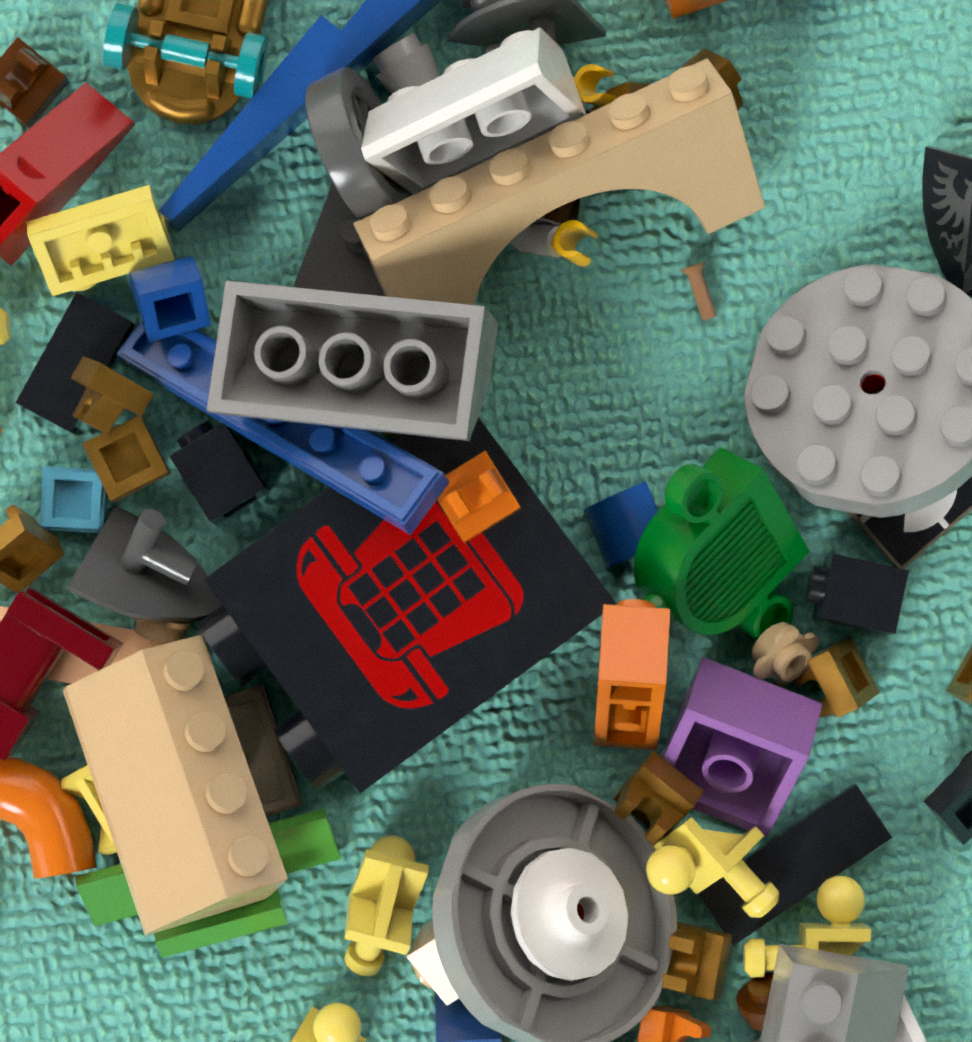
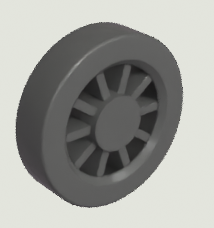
[305,67,413,220]

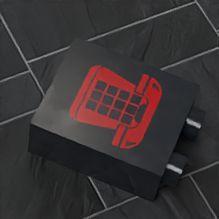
[197,417,617,793]

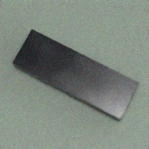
[698,783,892,946]

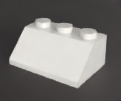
[361,27,586,195]

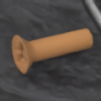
[679,261,717,321]

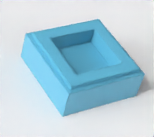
[40,467,108,534]

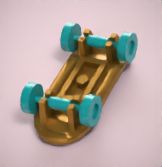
[103,0,269,125]

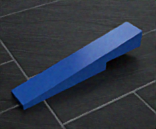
[159,0,441,232]

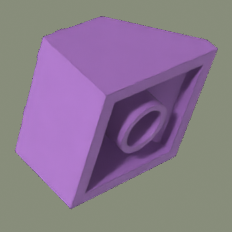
[661,657,822,838]

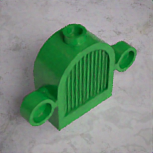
[634,447,810,640]

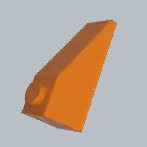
[594,599,670,750]

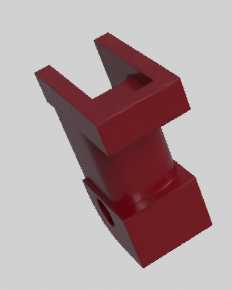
[0,587,123,761]

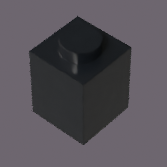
[169,421,270,525]
[805,554,909,635]

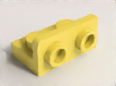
[26,185,174,296]

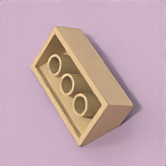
[63,635,288,936]

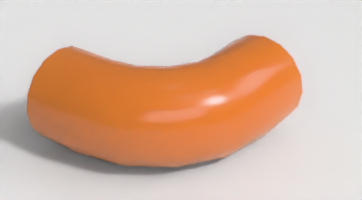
[0,757,97,879]

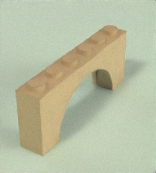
[353,58,765,305]

